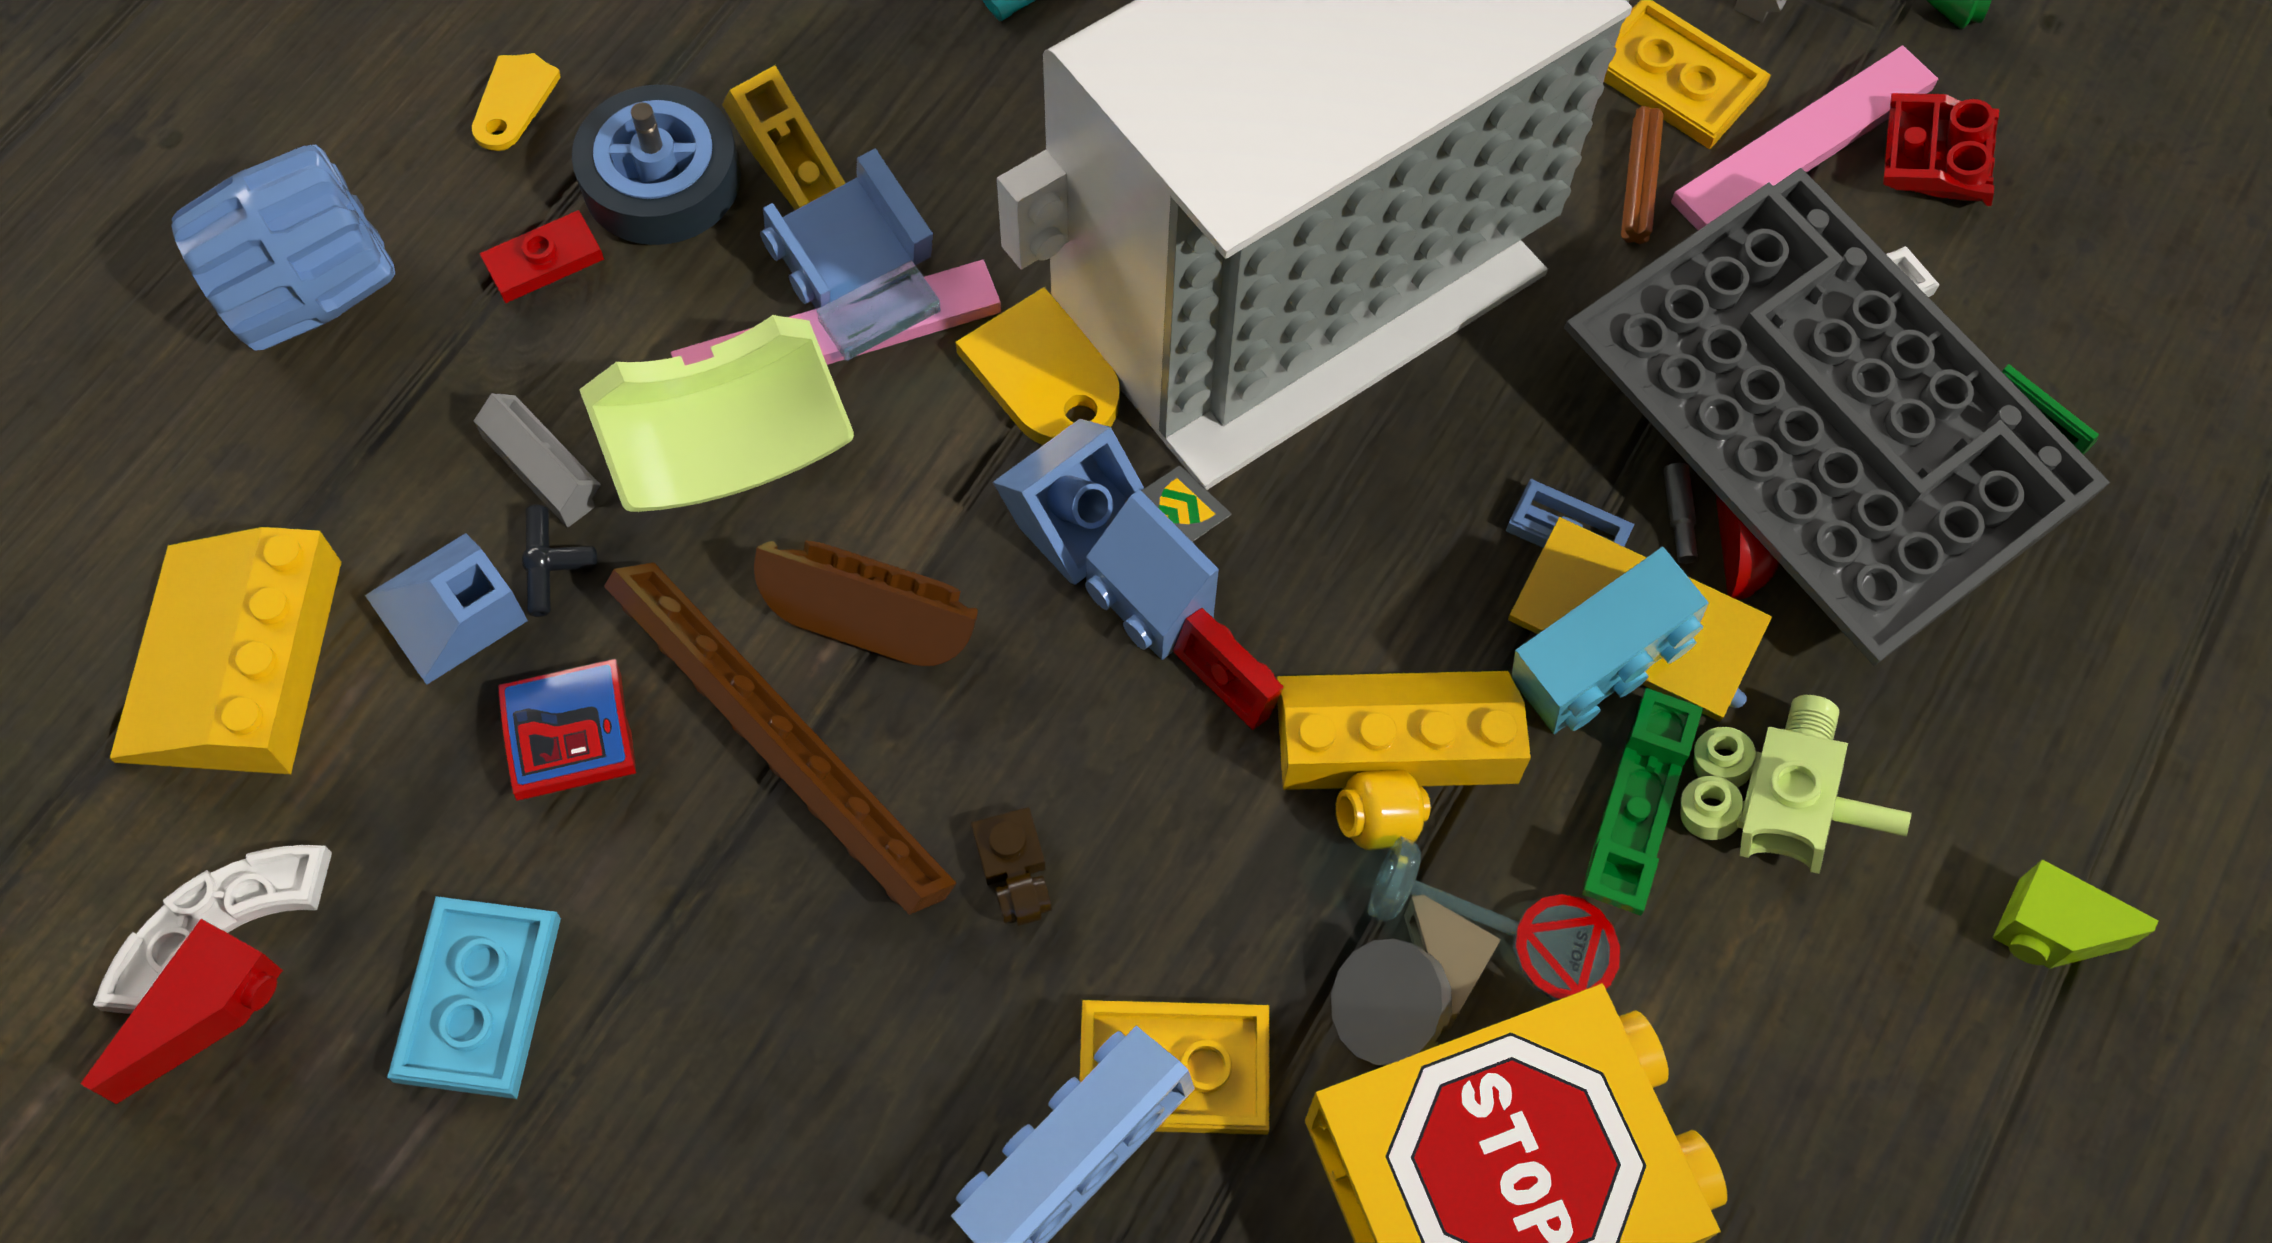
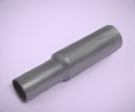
[1664,463,1698,564]

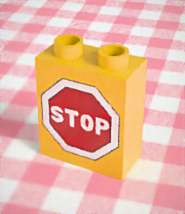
[1305,983,1727,1243]

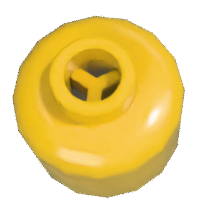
[1336,770,1430,850]

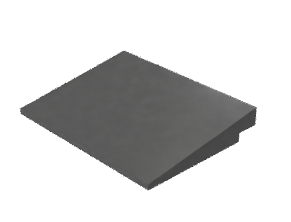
[1564,167,2110,666]

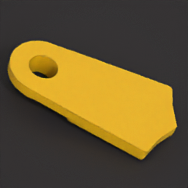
[472,53,561,151]

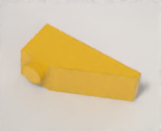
[722,65,846,210]

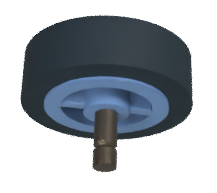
[572,85,741,245]

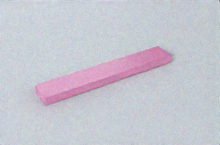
[1671,45,1938,231]
[671,259,1002,365]

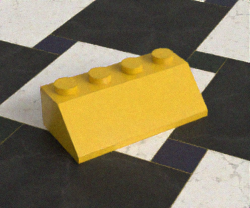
[1277,671,1531,790]

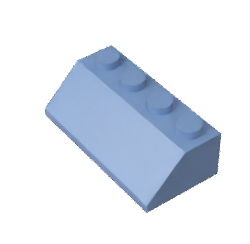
[951,1025,1195,1243]

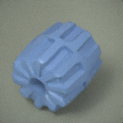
[171,145,395,350]

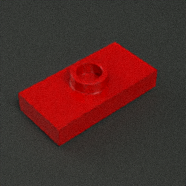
[479,210,604,303]

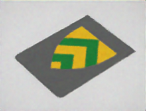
[1125,466,1232,542]

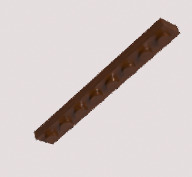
[604,562,957,915]

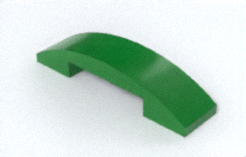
[1582,688,1703,916]

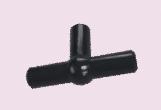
[521,504,597,617]

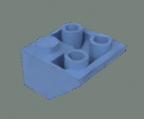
[365,533,528,685]

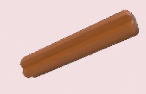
[1621,106,1664,245]

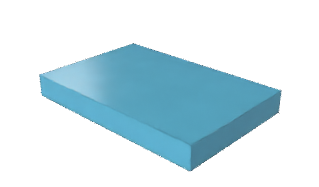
[387,896,561,1099]

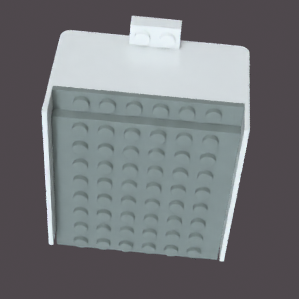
[997,0,1632,490]

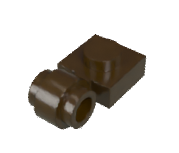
[971,807,1052,926]

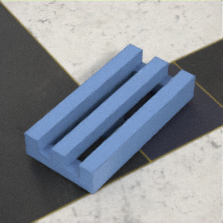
[1506,479,1634,548]

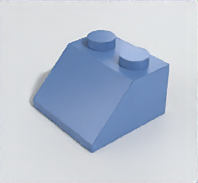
[993,419,1144,585]
[1085,489,1219,660]

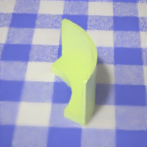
[579,315,854,512]

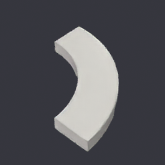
[93,845,332,1014]

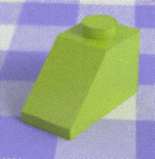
[1993,859,2158,969]

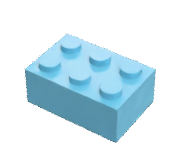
[1512,547,1709,734]

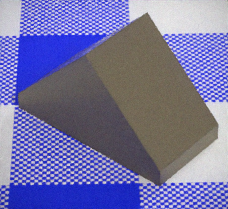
[1404,894,1501,1031]

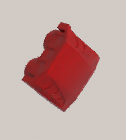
[1883,93,1999,206]

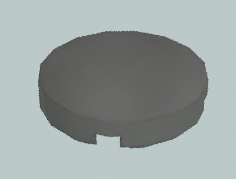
[1331,939,1452,1066]

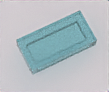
[817,260,941,361]

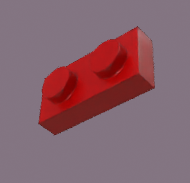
[1173,608,1284,730]

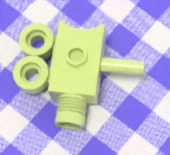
[1680,695,1912,874]

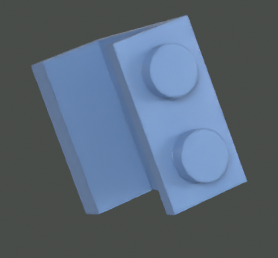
[760,148,933,309]

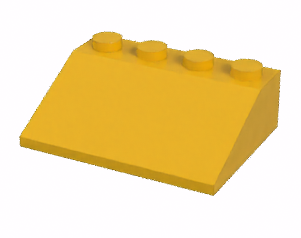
[110,527,341,775]

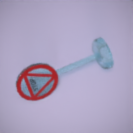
[1368,836,1620,1001]

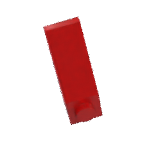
[80,919,283,1104]

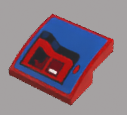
[499,659,636,801]

